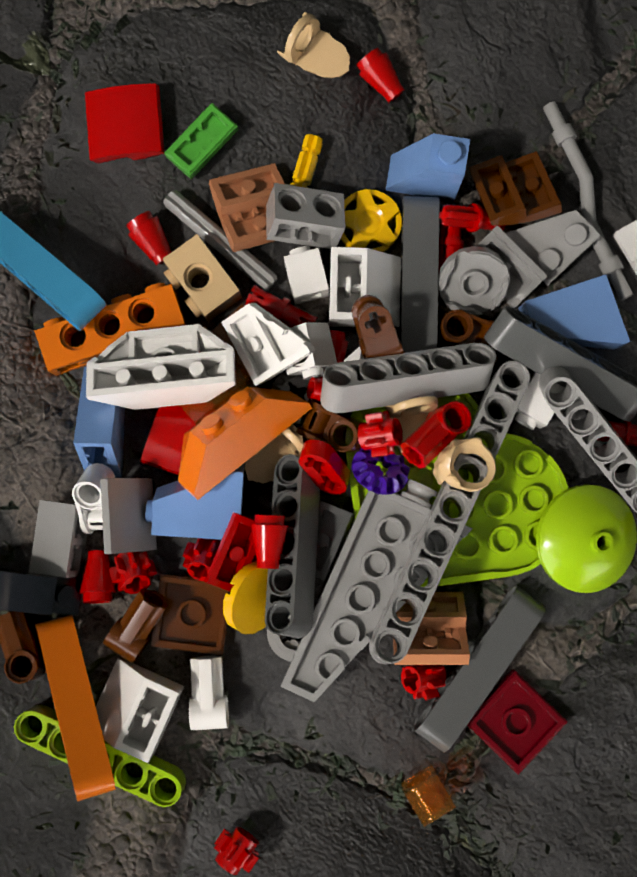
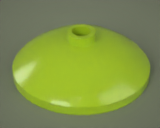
[536,484,637,593]

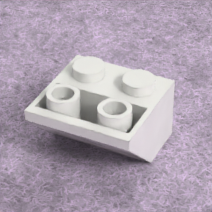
[329,247,401,328]
[96,657,185,763]

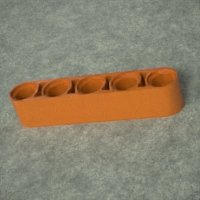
[35,615,116,802]

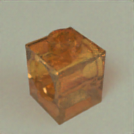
[401,765,456,827]

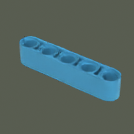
[0,211,106,331]

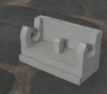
[476,226,547,308]
[29,500,87,578]

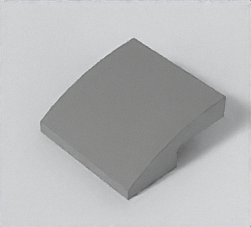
[100,478,157,554]

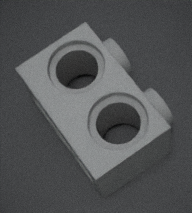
[266,183,345,249]

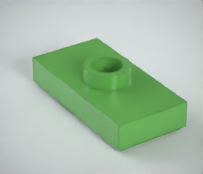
[164,103,238,180]

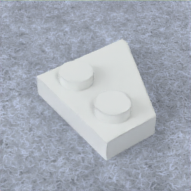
[221,303,316,386]

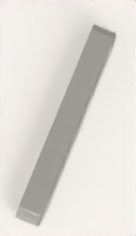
[369,361,530,665]

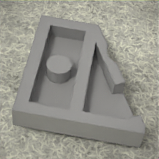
[506,210,601,286]

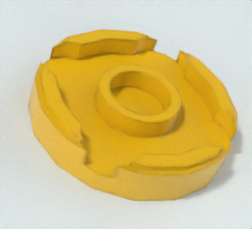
[223,561,268,634]

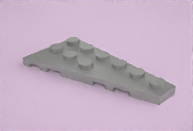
[281,490,473,702]

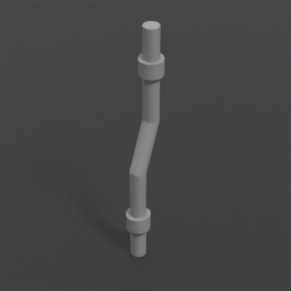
[543,101,634,301]

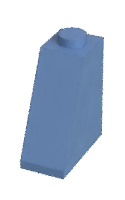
[385,133,470,201]
[518,274,630,350]
[73,367,125,477]
[145,463,245,540]

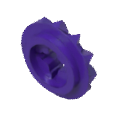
[352,449,410,495]

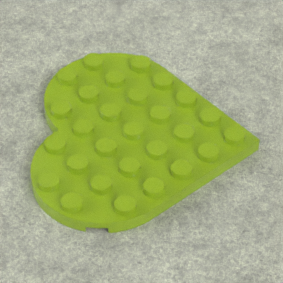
[345,393,568,587]

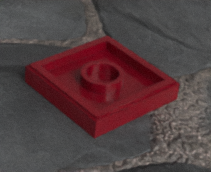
[467,669,568,775]

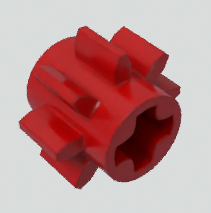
[357,411,403,458]
[182,538,220,581]
[109,551,157,594]
[401,665,446,700]
[214,826,259,875]

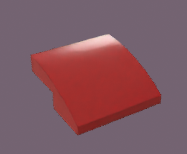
[85,83,165,164]
[141,403,218,475]
[204,512,257,592]

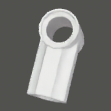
[189,655,229,730]

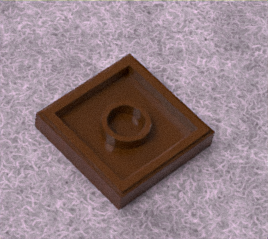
[151,574,230,655]

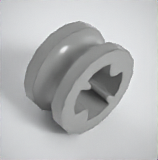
[400,479,438,509]

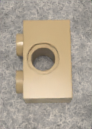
[163,234,242,323]

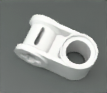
[72,463,115,534]

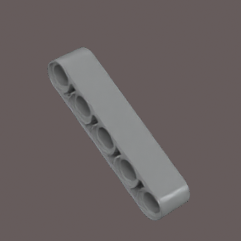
[320,343,496,413]
[539,366,637,513]

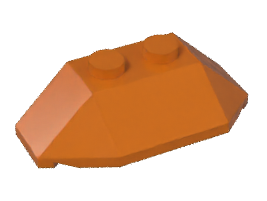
[178,386,312,500]

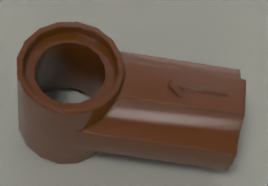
[103,588,168,664]
[0,611,46,684]

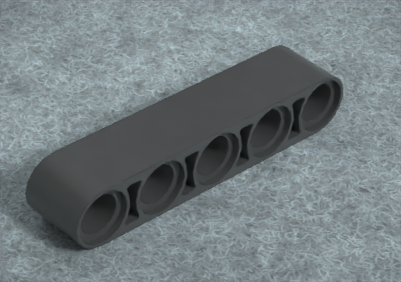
[399,196,439,353]
[484,306,637,422]
[265,454,320,639]
[414,585,546,753]

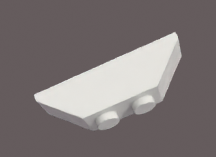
[86,324,236,410]

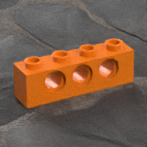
[35,283,187,376]

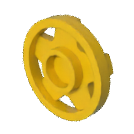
[340,189,402,252]

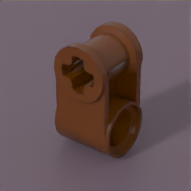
[351,295,404,359]
[437,309,498,364]
[296,399,363,452]

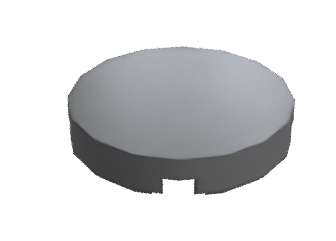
[438,246,510,316]

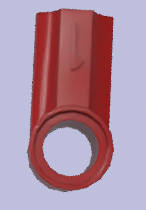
[400,401,472,469]

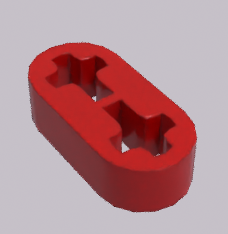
[298,440,351,494]

